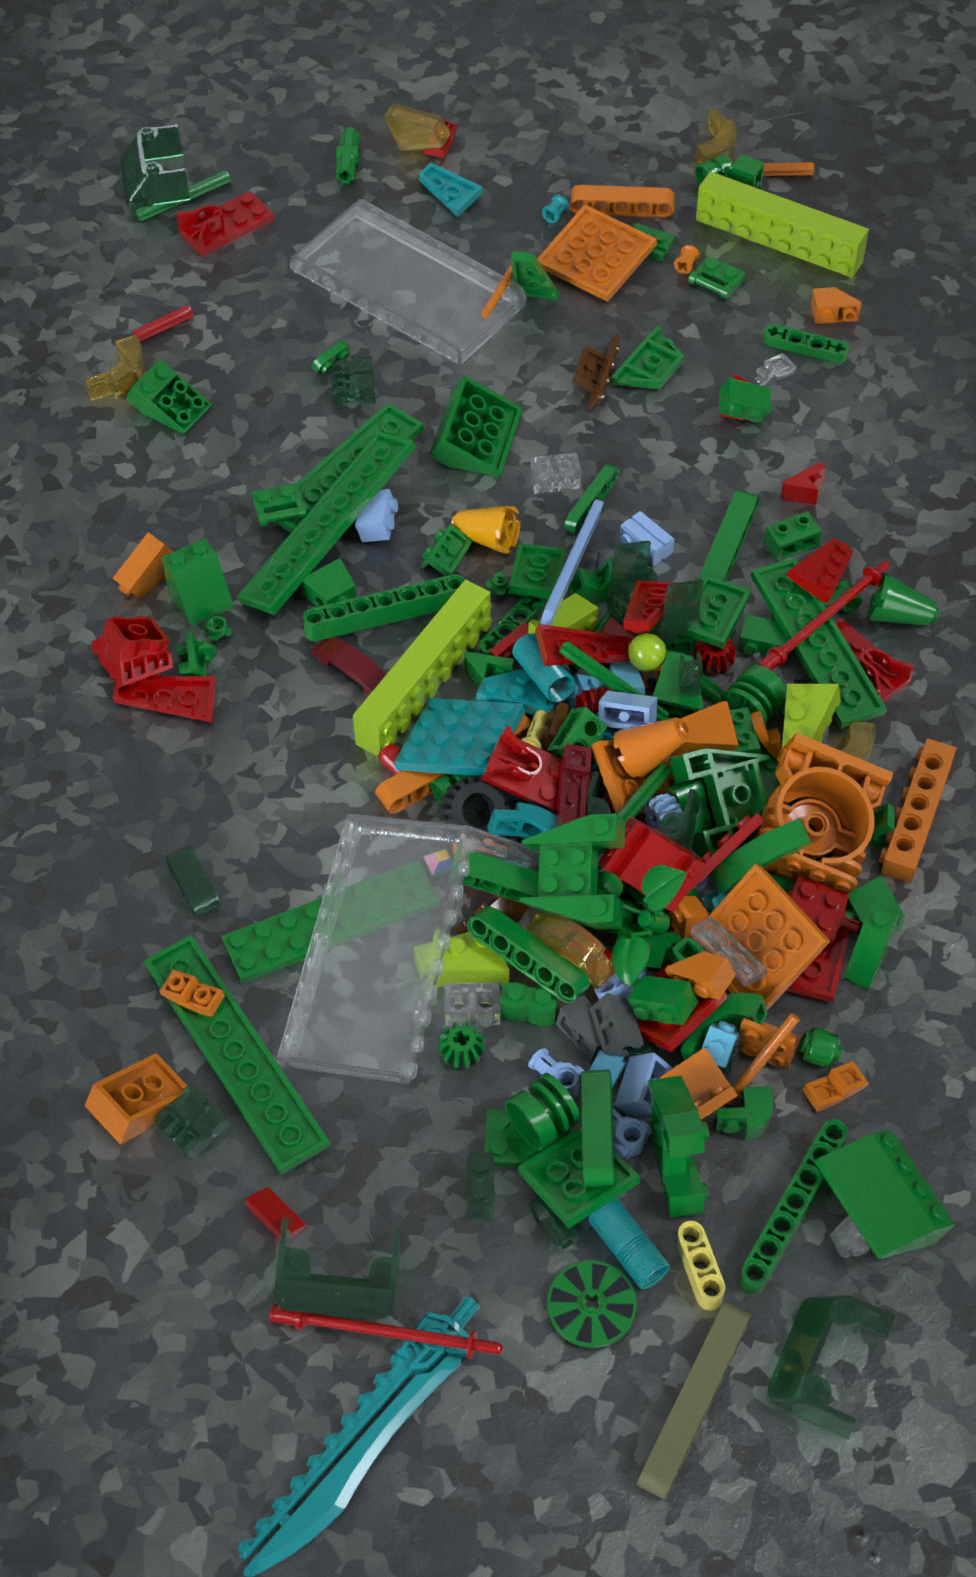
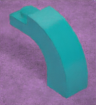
[487,802,557,839]

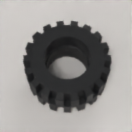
[438,777,510,844]

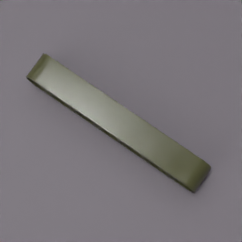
[637,1301,752,1500]

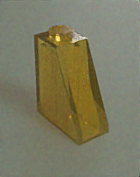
[384,103,450,151]

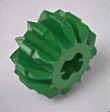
[438,1021,485,1069]

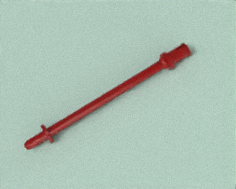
[756,560,890,671]
[269,1303,503,1358]

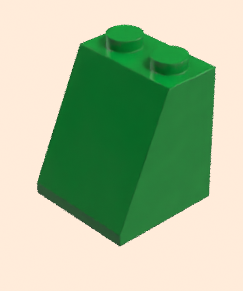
[162,538,234,627]
[653,651,704,719]

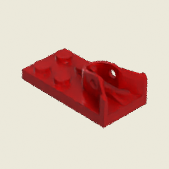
[177,191,274,256]
[835,618,914,703]
[481,726,597,815]

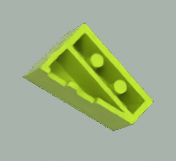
[528,593,599,634]
[782,684,841,748]
[414,932,509,987]

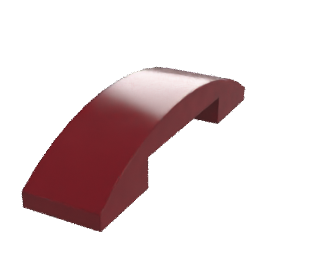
[311,637,387,696]
[557,744,591,827]

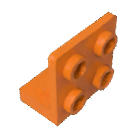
[737,1018,801,1069]
[659,1048,738,1120]

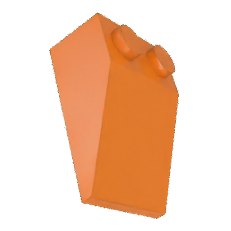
[85,1053,192,1145]

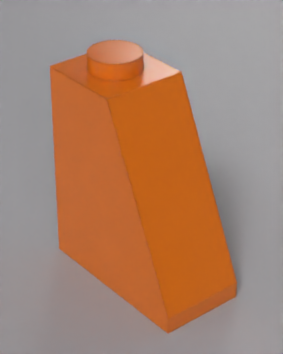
[113,532,173,599]
[671,701,739,756]

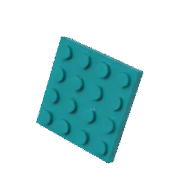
[394,698,525,776]

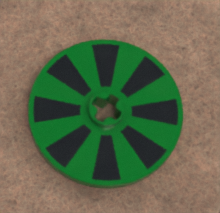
[547,1261,637,1348]

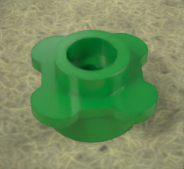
[486,572,510,597]
[203,616,232,641]

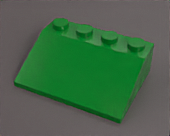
[429,375,523,477]
[815,1129,955,1260]

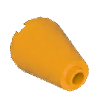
[451,505,520,554]

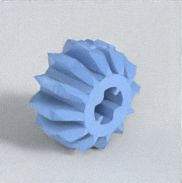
[643,793,686,838]

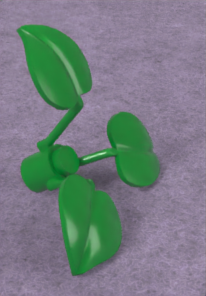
[597,865,687,987]

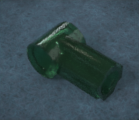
[528,1197,580,1251]

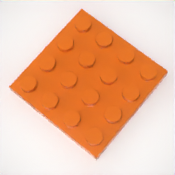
[537,205,657,302]
[690,864,831,1010]

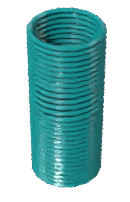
[512,634,575,702]
[588,1198,670,1289]

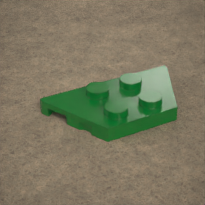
[610,325,684,389]

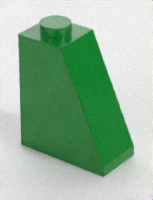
[843,905,899,990]

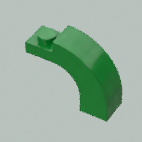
[681,993,768,1060]

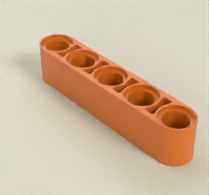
[570,185,675,217]

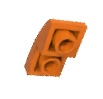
[159,970,225,1018]

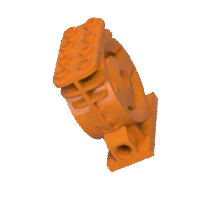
[754,732,893,894]

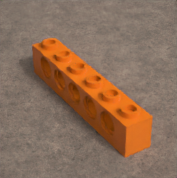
[879,738,957,883]

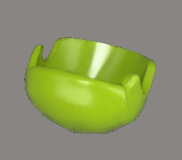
[628,633,666,672]

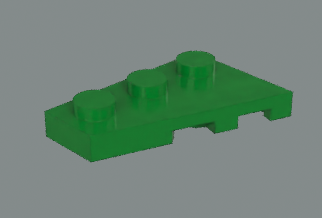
[511,251,560,301]

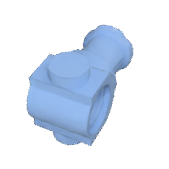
[528,1048,584,1100]
[613,1104,652,1160]

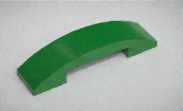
[711,819,812,894]

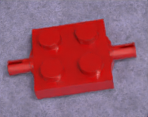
[788,875,860,945]

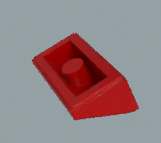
[245,1187,307,1246]

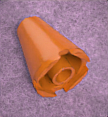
[614,717,690,779]

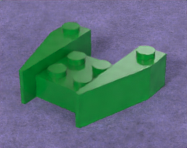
[669,748,770,858]
[520,814,625,929]
[648,1075,709,1218]

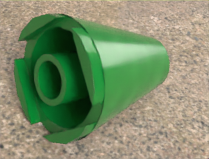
[867,573,939,626]

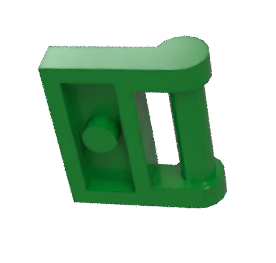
[688,256,746,300]
[251,483,307,527]

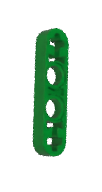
[763,324,849,363]
[564,464,619,534]
[479,596,546,655]

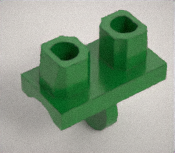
[176,631,217,676]

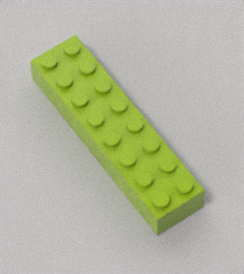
[696,171,869,278]
[353,579,492,756]

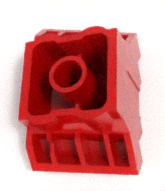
[91,616,173,689]
[598,816,706,912]

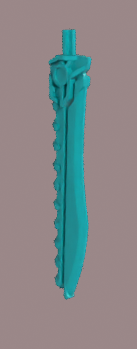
[237,1296,480,1577]

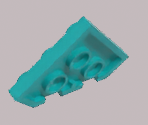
[476,667,570,717]

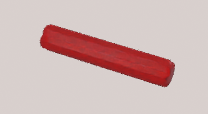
[132,305,193,342]

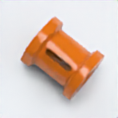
[674,245,700,274]

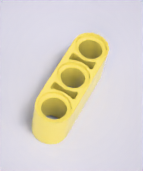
[676,1221,725,1311]

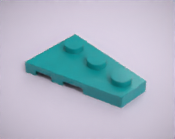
[419,162,483,217]

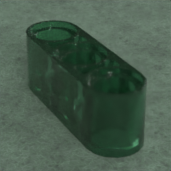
[165,845,220,917]

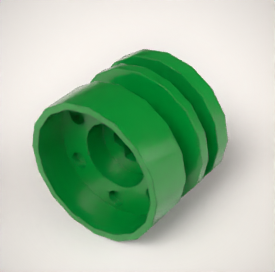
[720,664,787,725]
[505,1073,581,1151]

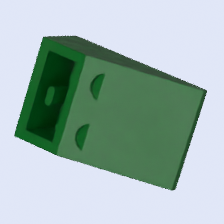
[126,358,212,434]

